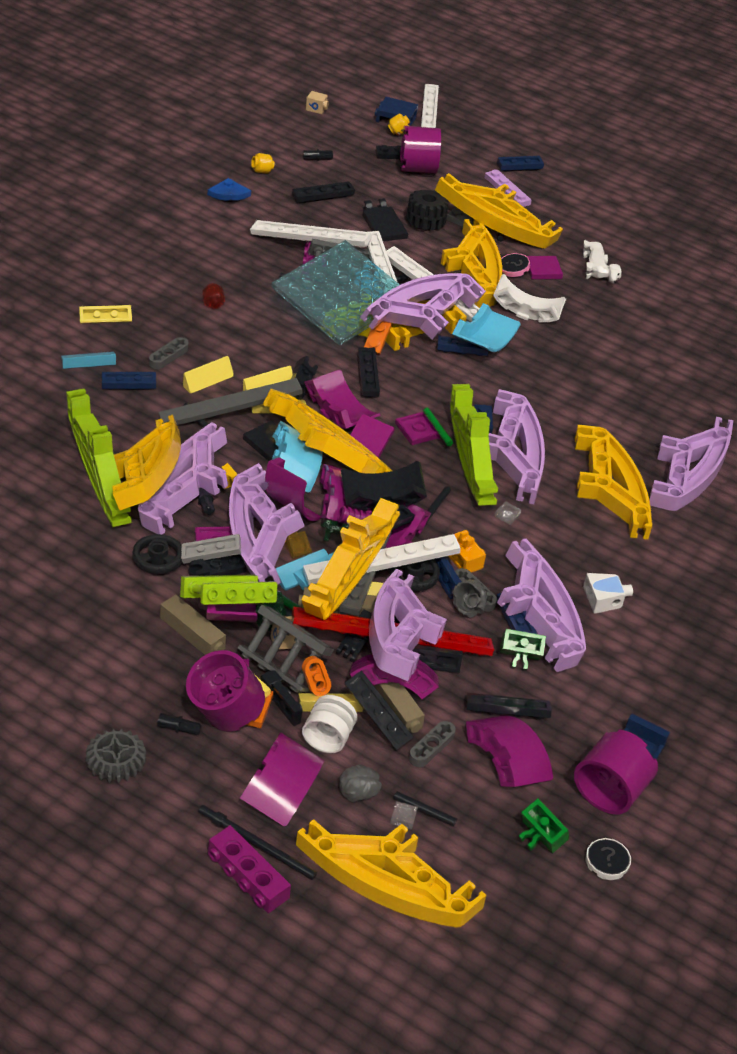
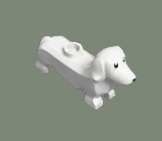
[583,240,622,283]

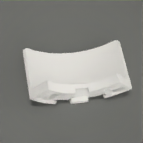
[493,274,566,322]

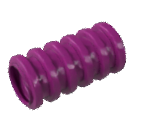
[338,506,372,524]

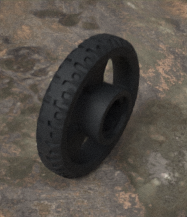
[132,534,182,574]
[389,559,440,591]

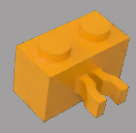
[448,530,486,573]

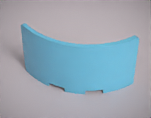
[452,303,521,352]
[272,421,323,492]

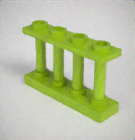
[180,575,277,605]

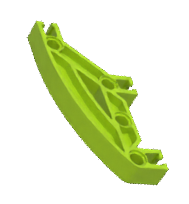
[450,384,498,505]
[66,389,131,527]

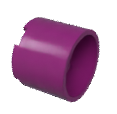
[400,126,441,174]
[186,650,265,732]
[574,729,658,815]

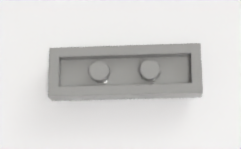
[181,534,241,564]

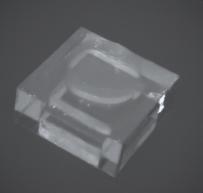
[495,501,521,525]
[390,801,418,829]

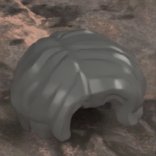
[452,579,487,618]
[339,764,382,803]

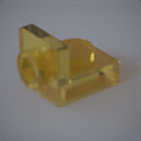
[284,531,312,559]

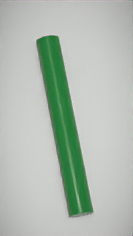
[423,407,453,446]

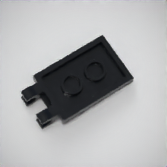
[362,198,408,242]
[243,420,279,461]

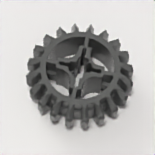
[86,728,146,784]

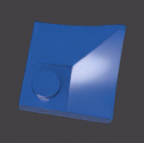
[207,178,251,200]

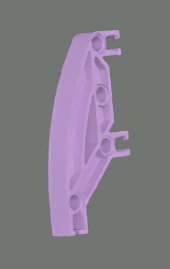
[360,273,486,340]
[489,389,545,505]
[649,417,733,511]
[138,422,228,534]
[229,463,305,585]
[497,539,586,672]
[369,569,447,681]

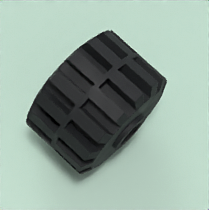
[406,190,449,230]

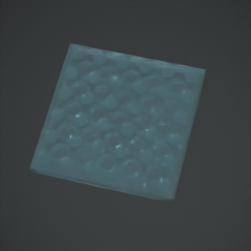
[272,240,400,345]

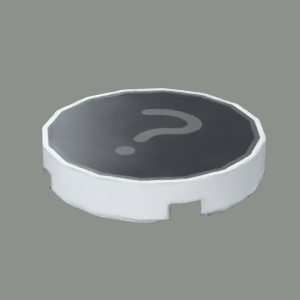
[585,838,631,880]

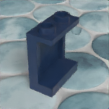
[375,97,418,126]
[624,714,670,759]

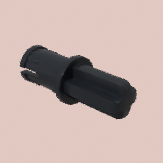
[303,149,333,161]
[198,487,215,515]
[157,713,202,735]

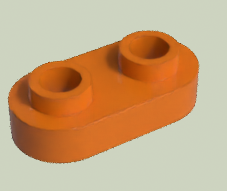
[302,656,331,696]

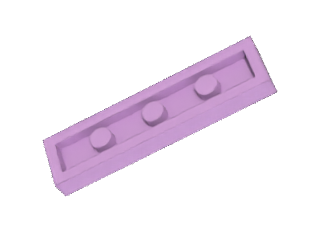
[484,170,532,207]

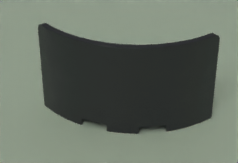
[341,461,427,511]

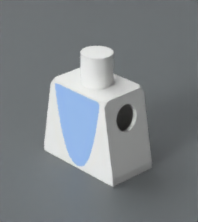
[583,573,633,614]

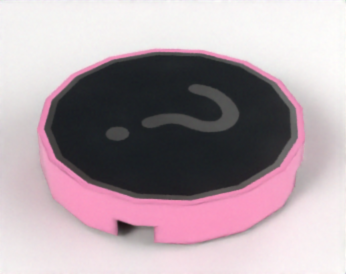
[501,253,530,277]

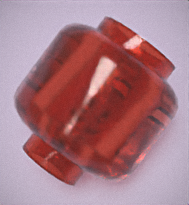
[202,283,225,309]

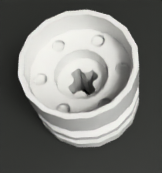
[302,695,357,753]

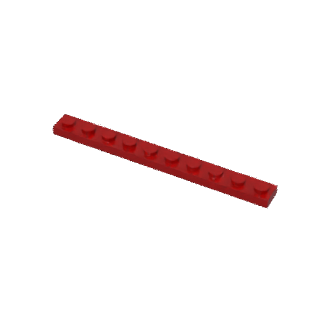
[292,607,494,656]

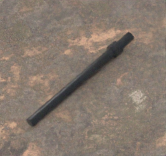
[199,805,317,880]

